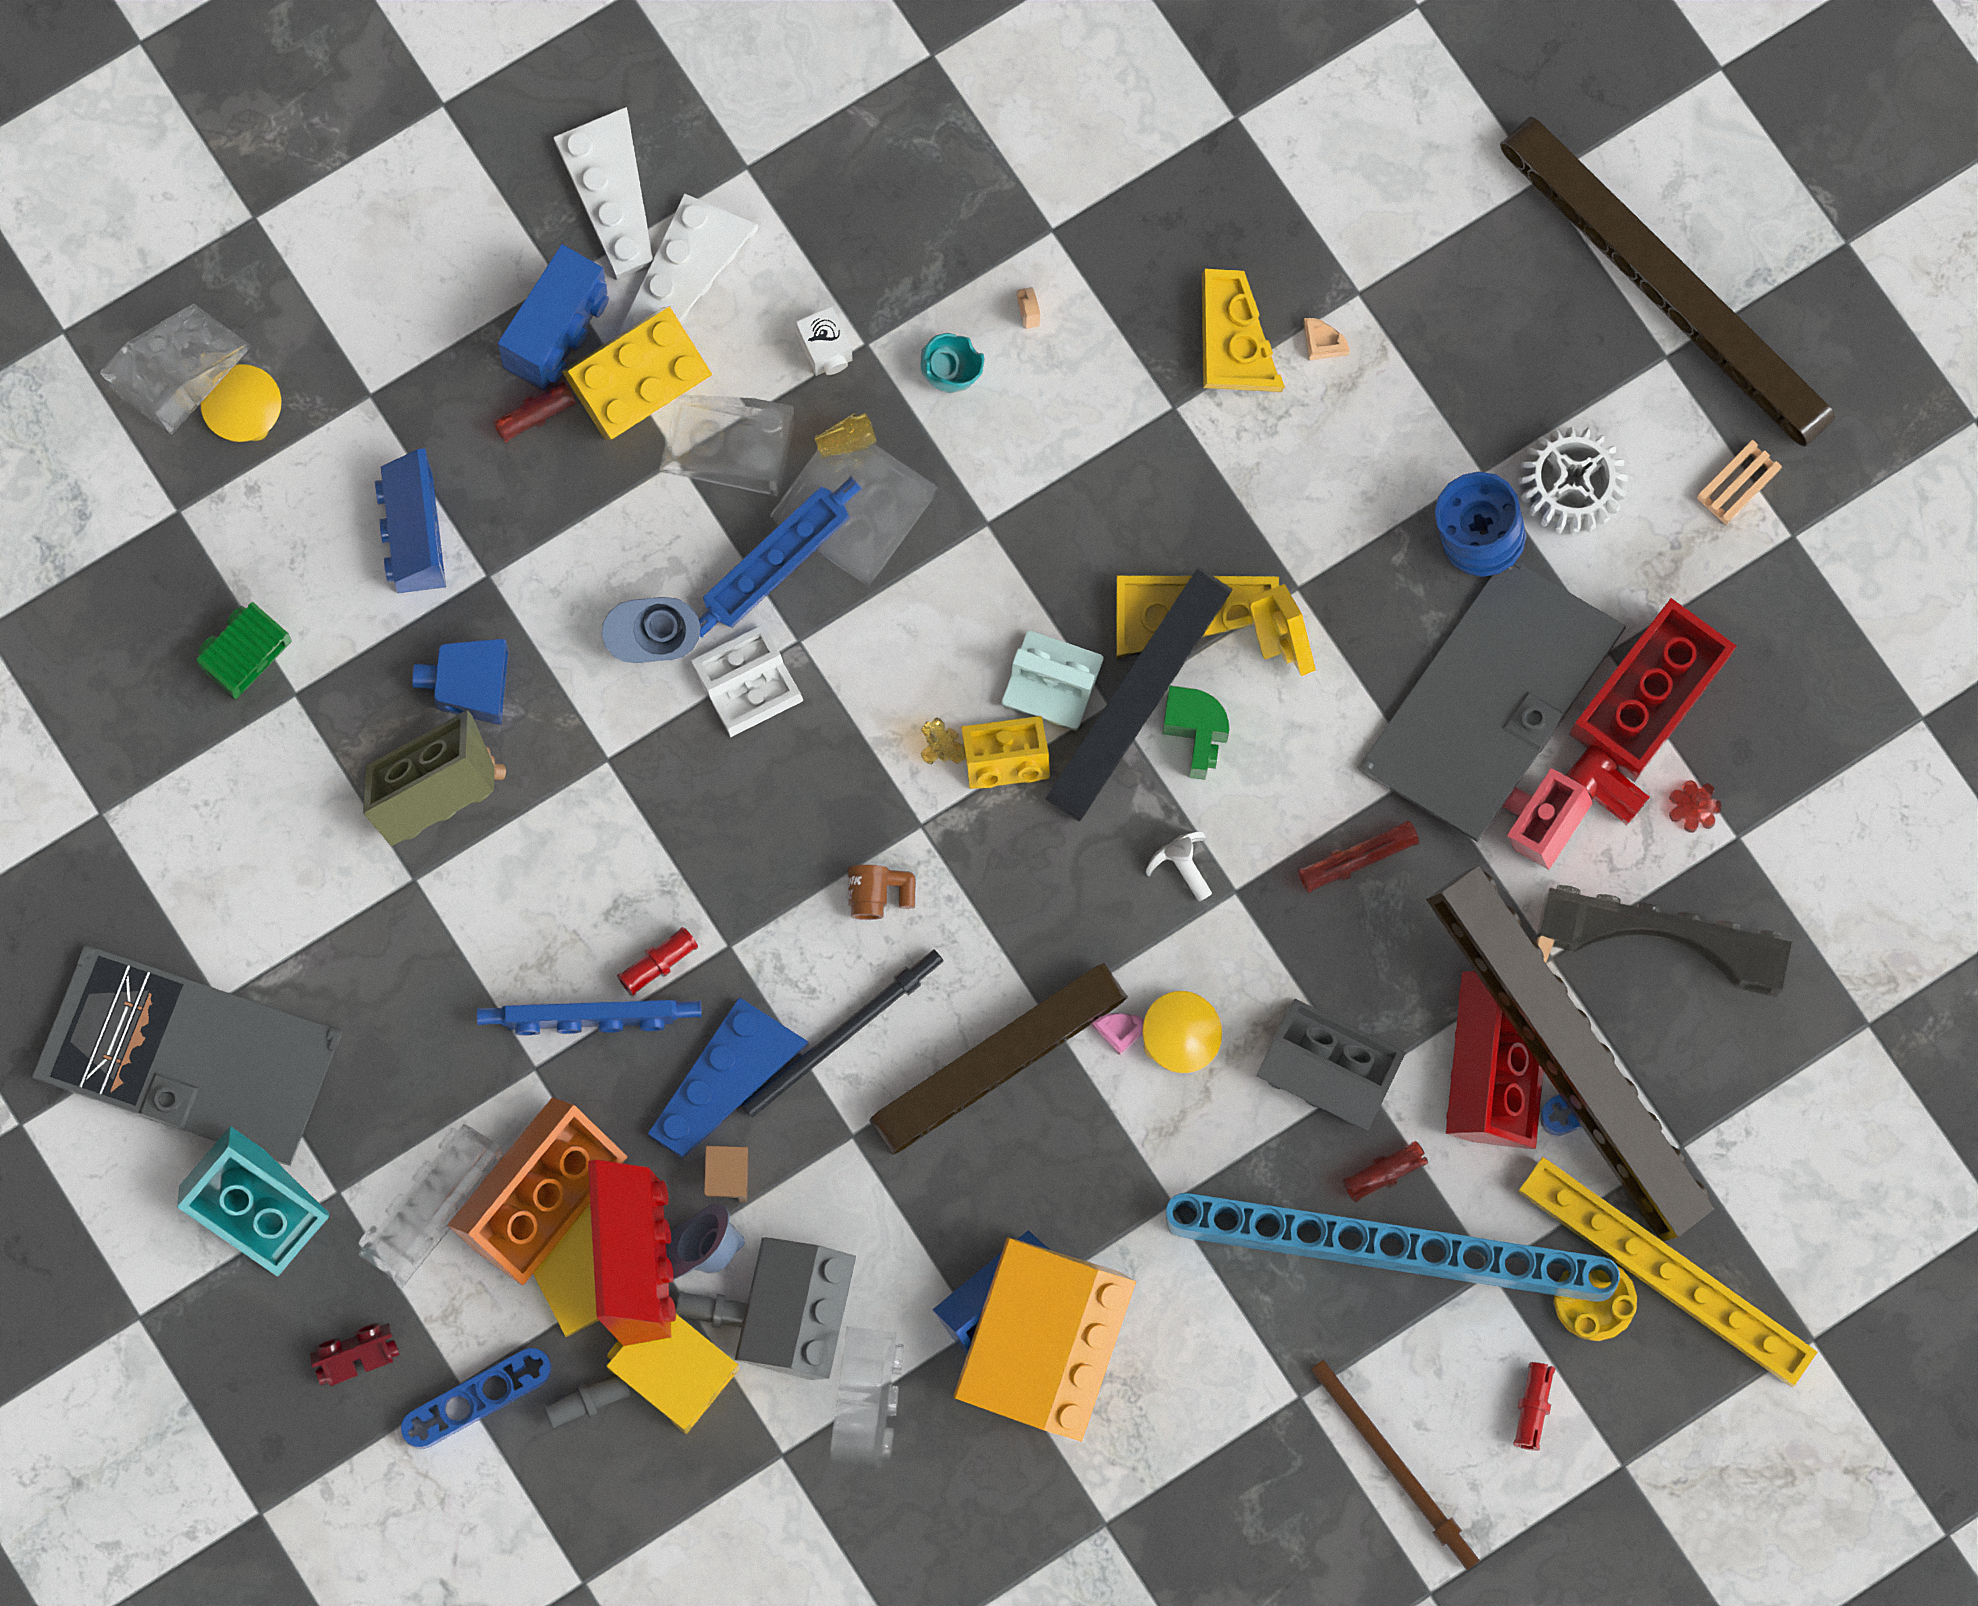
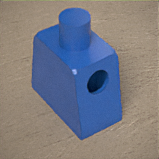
[413,639,509,725]

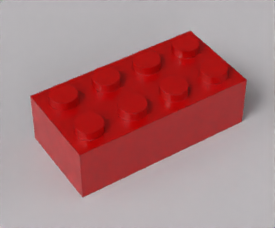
[1569,598,1737,783]

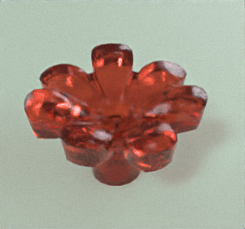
[1669,780,1722,833]

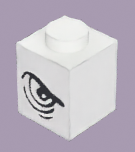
[796,306,852,376]

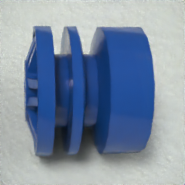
[1435,471,1526,577]

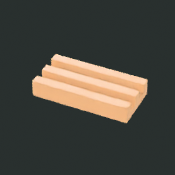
[1696,439,1782,525]

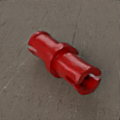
[617,927,698,997]
[1513,1362,1555,1451]

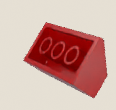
[1445,971,1544,1149]
[588,1159,676,1346]

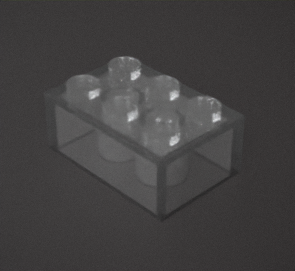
[830,1326,904,1468]

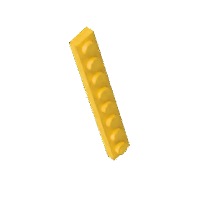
[1518,1157,1818,1387]

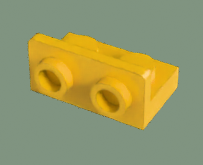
[1248,584,1316,676]
[961,716,1050,789]

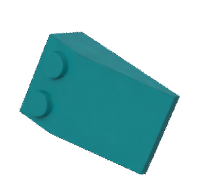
[177,1126,329,1277]

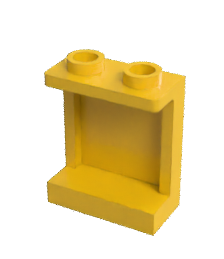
[607,1314,740,1434]

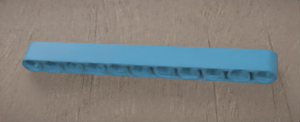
[1166,1193,1620,1302]

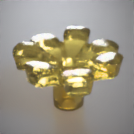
[921,717,966,764]

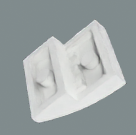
[691,625,803,737]

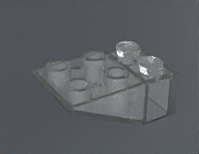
[100,303,251,435]

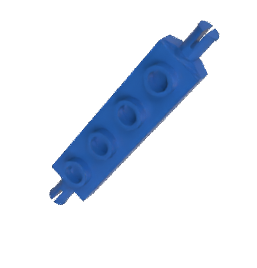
[698,476,862,638]
[477,1000,702,1036]

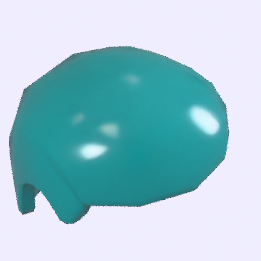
[920,333,985,393]

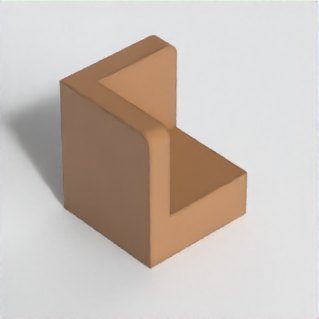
[704,1146,749,1202]

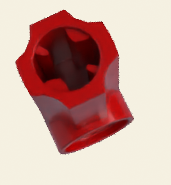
[1565,746,1650,826]

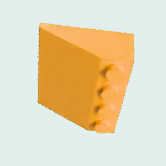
[953,1237,1136,1442]

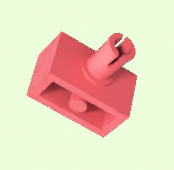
[1502,768,1593,870]

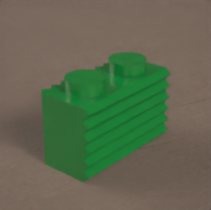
[196,602,292,700]

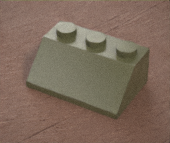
[363,710,495,847]

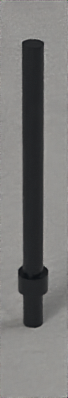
[742,949,944,1118]

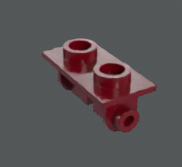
[310,1323,400,1387]

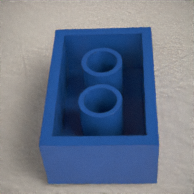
[498,244,609,392]

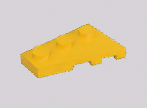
[1202,269,1285,392]

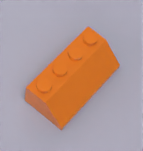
[447,1097,628,1285]

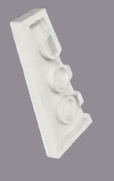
[554,107,653,280]
[619,194,758,335]

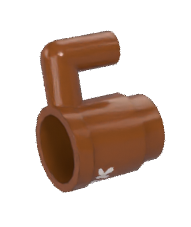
[848,865,916,920]

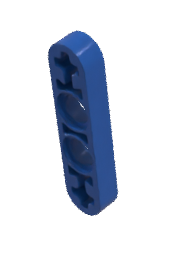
[401,1348,552,1449]

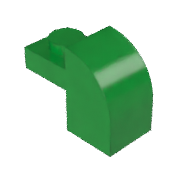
[1162,685,1229,780]

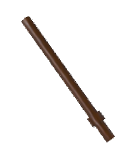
[1311,1360,1480,1570]

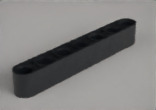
[1045,567,1233,822]

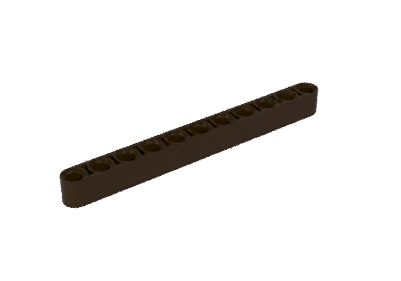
[1500,117,1835,447]

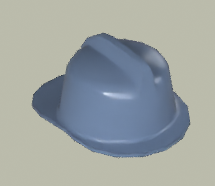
[602,597,701,663]
[666,1203,745,1280]

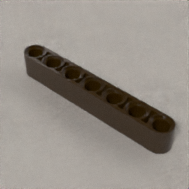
[869,963,1128,1155]

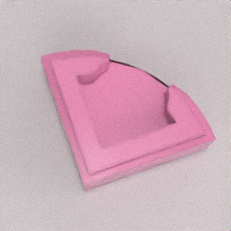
[1092,1013,1144,1055]

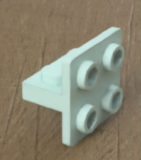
[1002,631,1103,731]

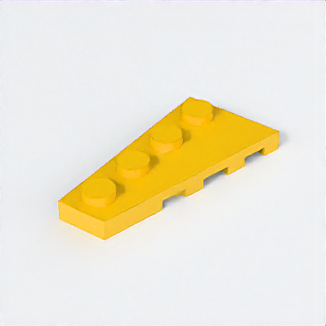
[1116,576,1279,658]

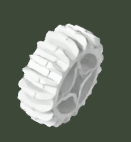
[1518,426,1628,536]

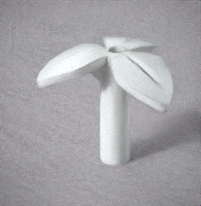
[1146,832,1212,901]

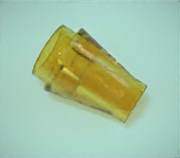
[814,412,877,458]

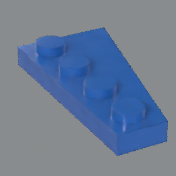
[648,997,809,1159]

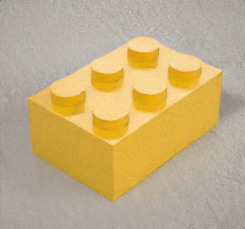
[562,306,713,440]

